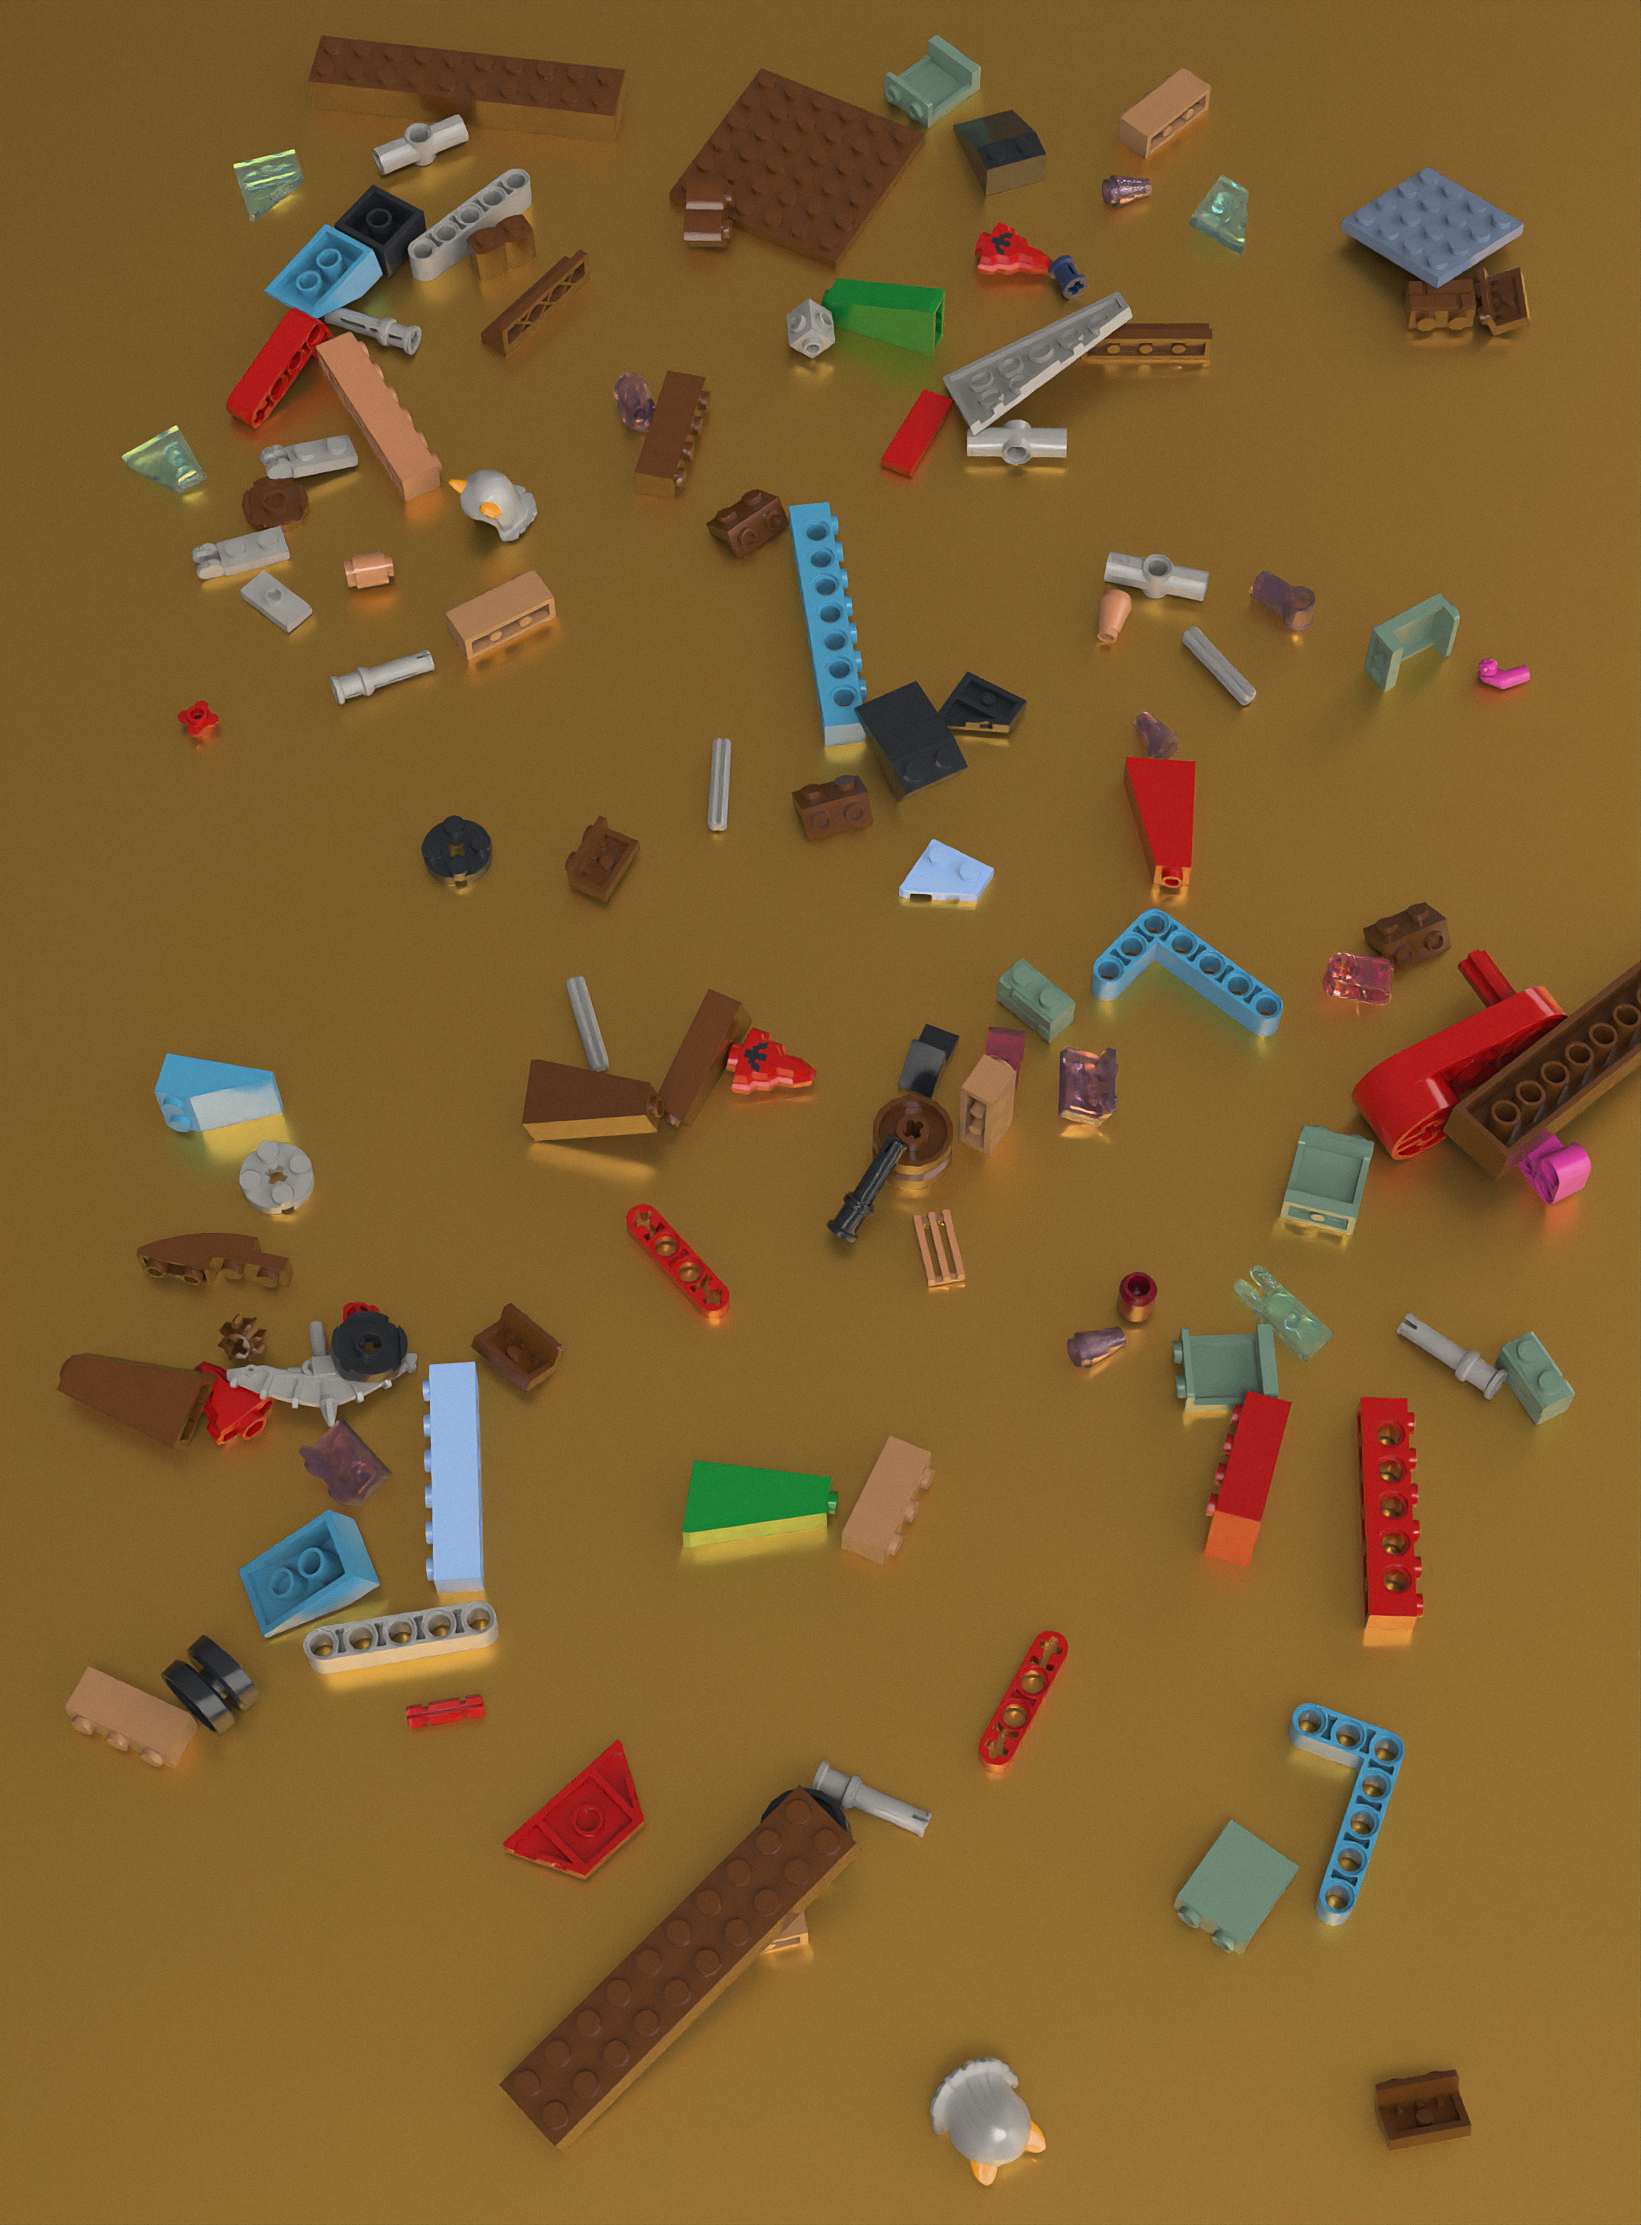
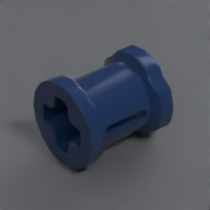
[1048,255,1089,299]

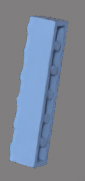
[423,1362,484,1594]

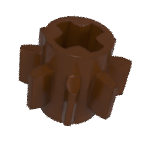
[218,1314,267,1364]

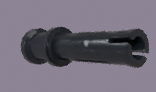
[827,1134,909,1243]

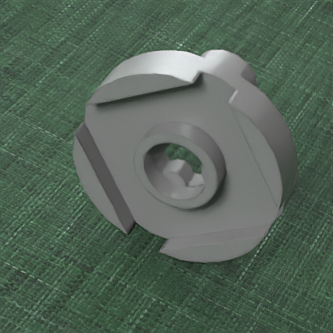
[239,1141,315,1215]

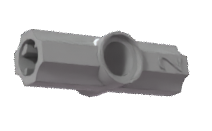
[372,114,469,175]
[967,420,1067,465]
[1104,551,1210,602]

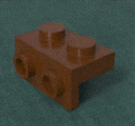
[1474,267,1531,336]
[706,489,789,559]
[791,775,873,839]
[565,816,640,902]
[1363,902,1451,974]
[471,1303,563,1393]
[1375,2069,1472,2151]

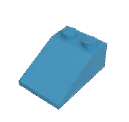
[264,224,383,319]
[154,1053,284,1132]
[238,1510,380,1638]

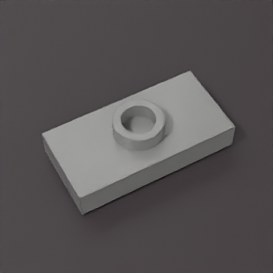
[240,570,312,634]

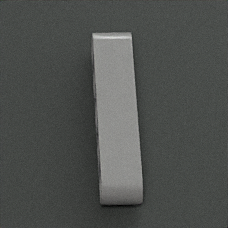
[408,168,532,282]
[303,1601,499,1674]

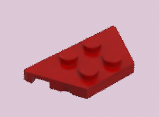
[503,1739,645,1880]

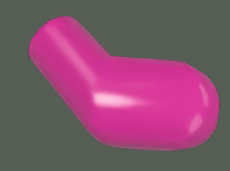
[1478,658,1530,689]

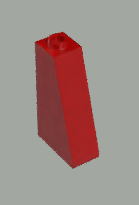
[1123,757,1196,888]

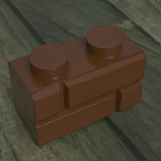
[1404,279,1476,331]

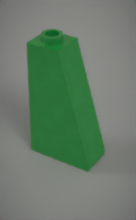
[821,278,945,357]
[682,1460,838,1547]

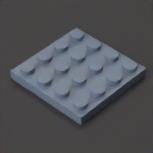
[1341,167,1524,289]

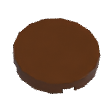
[242,476,309,533]

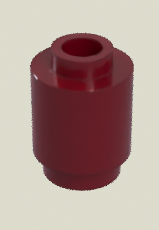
[1117,1272,1157,1322]

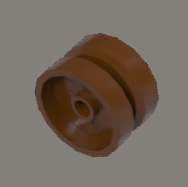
[873,1095,953,1190]

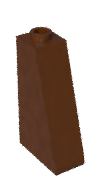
[658,989,752,1128]
[522,1059,664,1141]
[57,1353,218,1448]

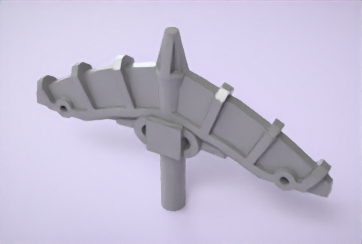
[226,1321,417,1426]

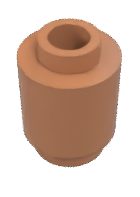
[343,550,394,589]

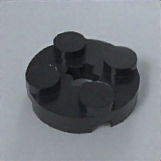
[421,815,492,885]
[330,1311,408,1383]

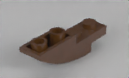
[136,1233,294,1287]

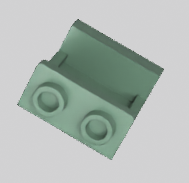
[884,34,981,128]
[1364,593,1460,692]
[1280,1125,1375,1235]
[1172,1324,1279,1412]
[1174,1819,1299,1955]

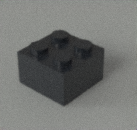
[334,185,427,278]

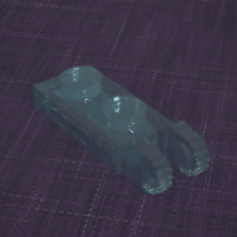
[1233,1265,1334,1361]

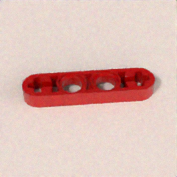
[626,1204,730,1319]
[978,1631,1068,1772]

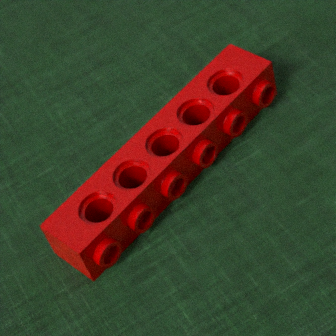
[1356,1397,1423,1630]

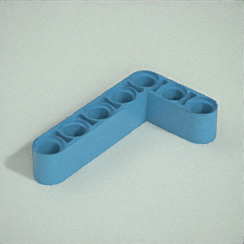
[1091,909,1283,1037]
[1288,1703,1405,1925]

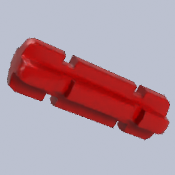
[406,1694,485,1729]

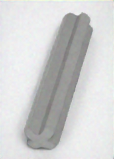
[1182,626,1257,705]
[708,738,732,831]
[566,976,609,1072]

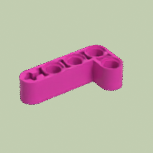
[1474,1087,1591,1205]

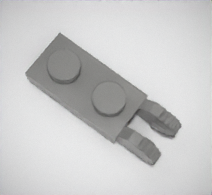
[260,434,358,480]
[191,526,290,580]

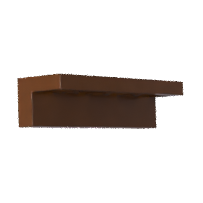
[481,249,590,357]
[1080,323,1213,360]

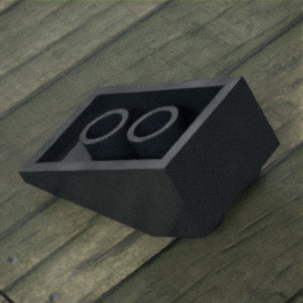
[953,109,1046,196]
[854,681,968,803]

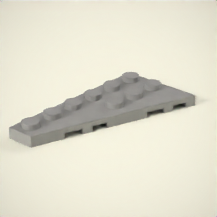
[942,291,1133,436]

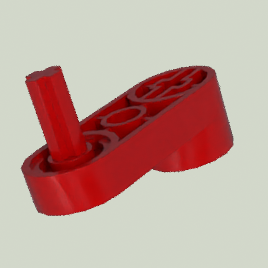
[1351,949,1568,1160]

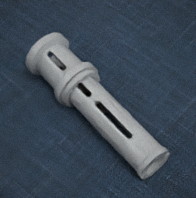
[324,307,422,354]
[329,649,435,705]
[1397,1313,1508,1400]
[810,1760,932,1837]

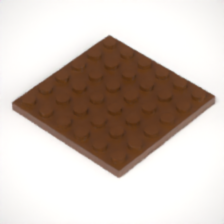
[669,68,925,270]

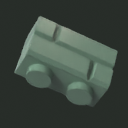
[997,958,1075,1043]
[1495,1331,1575,1425]

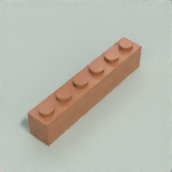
[315,331,442,502]

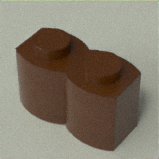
[684,178,735,248]
[466,214,536,280]

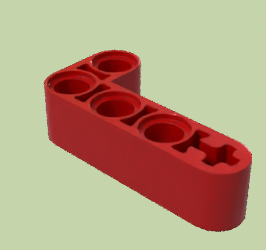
[226,307,335,428]

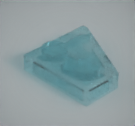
[233,149,304,222]
[1189,175,1249,255]
[122,425,207,495]

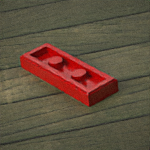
[881,389,953,478]

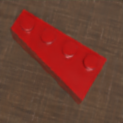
[1204,1391,1292,1567]

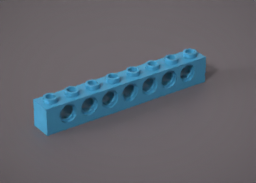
[789,502,867,746]

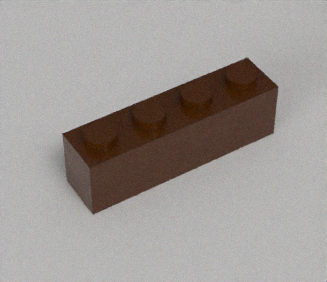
[634,371,711,500]

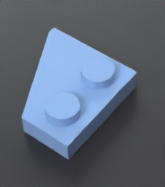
[899,839,994,902]

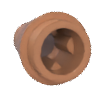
[1097,589,1132,643]

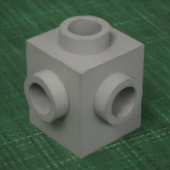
[786,299,835,359]

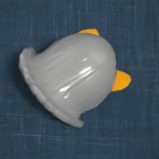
[449,469,537,542]
[929,2057,1046,2186]

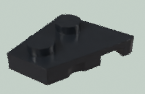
[938,671,1027,733]

